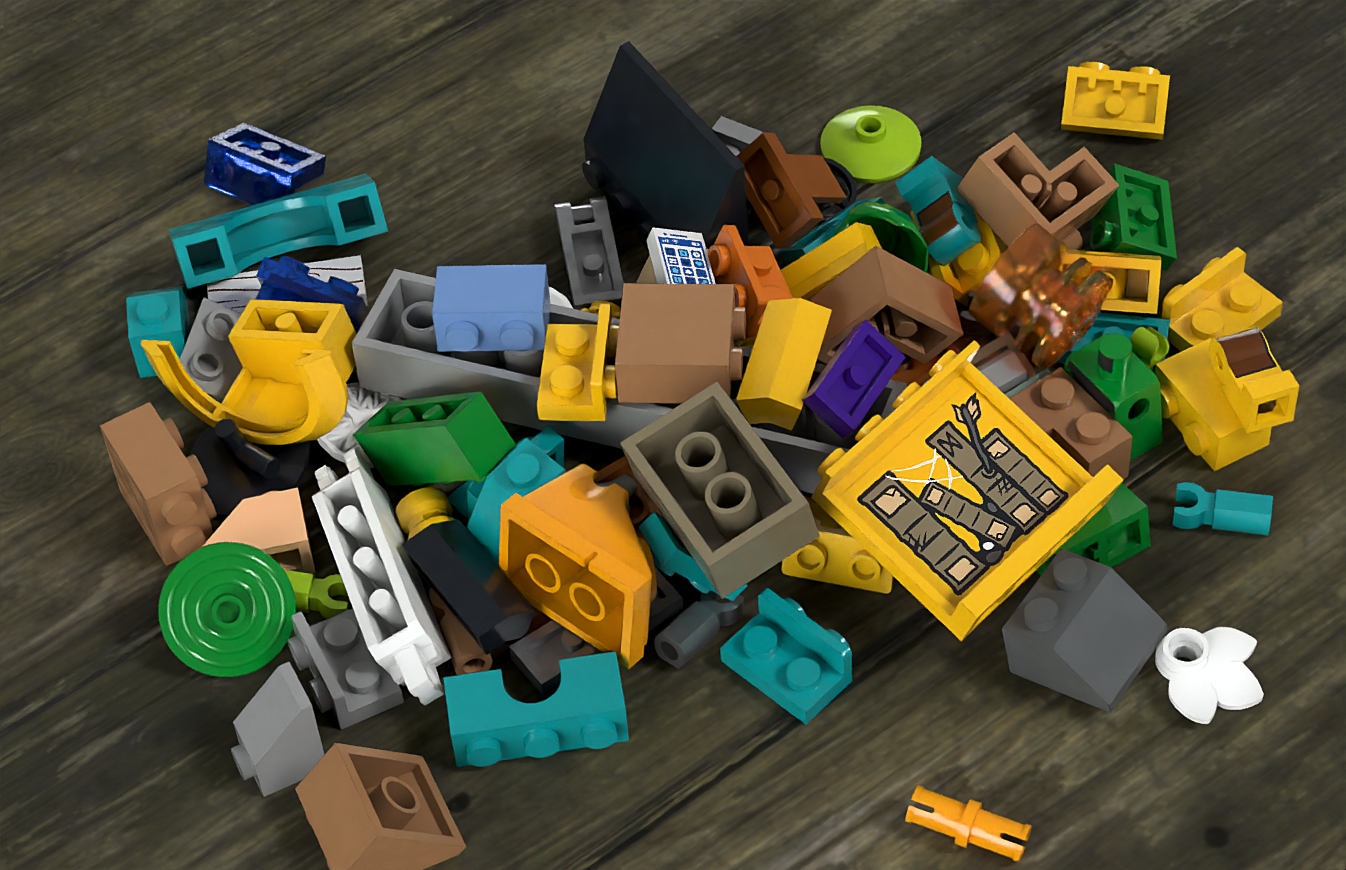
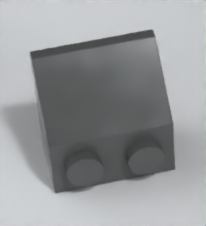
[1002,549,1168,713]

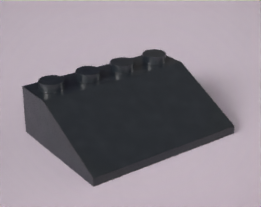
[582,41,748,251]

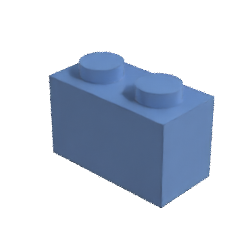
[432,265,551,352]

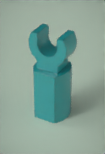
[1172,482,1273,536]

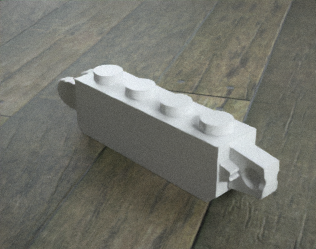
[312,448,451,705]

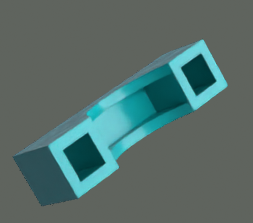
[168,173,388,289]

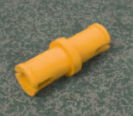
[905,785,1032,862]

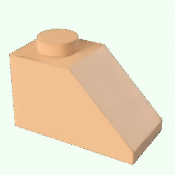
[202,488,316,574]

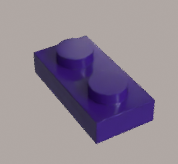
[802,319,905,439]

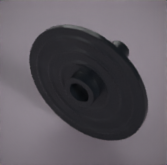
[189,418,310,518]

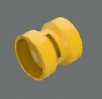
[395,487,456,540]

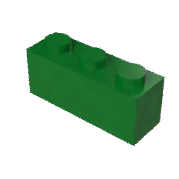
[353,391,516,487]

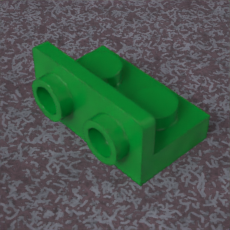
[1090,163,1177,271]

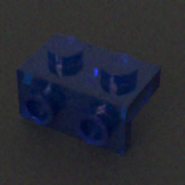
[255,256,367,334]

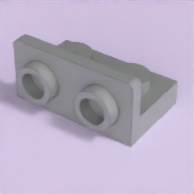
[287,608,404,730]

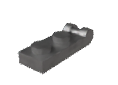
[555,196,624,310]

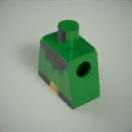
[1063,333,1163,461]

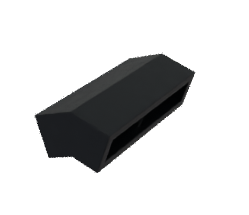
[402,519,536,655]

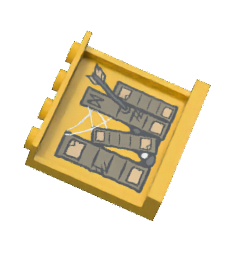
[811,340,1124,641]

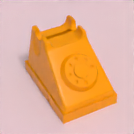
[499,464,657,670]

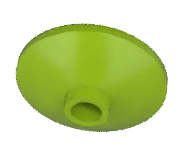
[820,105,921,183]

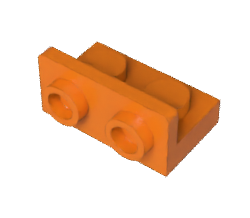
[707,225,793,339]

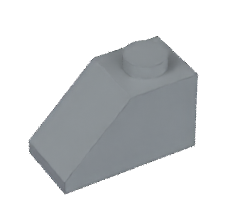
[231,662,325,797]

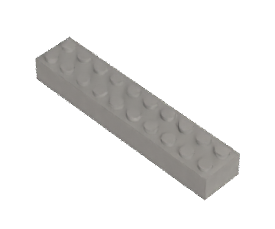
[352,269,907,494]

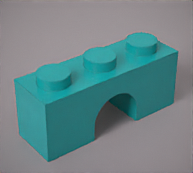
[443,651,629,767]

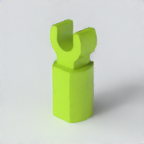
[284,570,348,619]

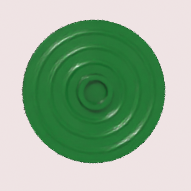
[158,542,296,677]

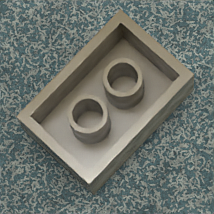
[620,382,820,599]

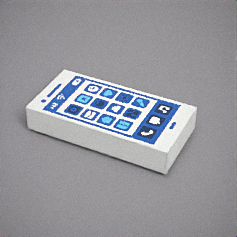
[646,228,716,284]

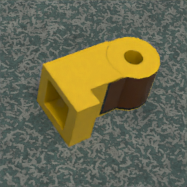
[1209,326,1299,434]

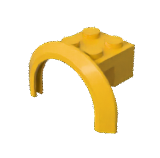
[140,299,357,445]

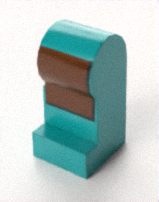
[895,156,981,265]

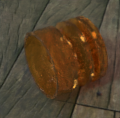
[969,223,1113,370]

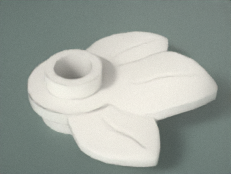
[1155,627,1264,724]

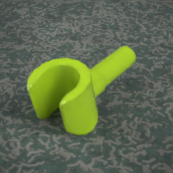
[1130,327,1169,371]

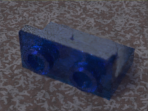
[204,123,326,205]

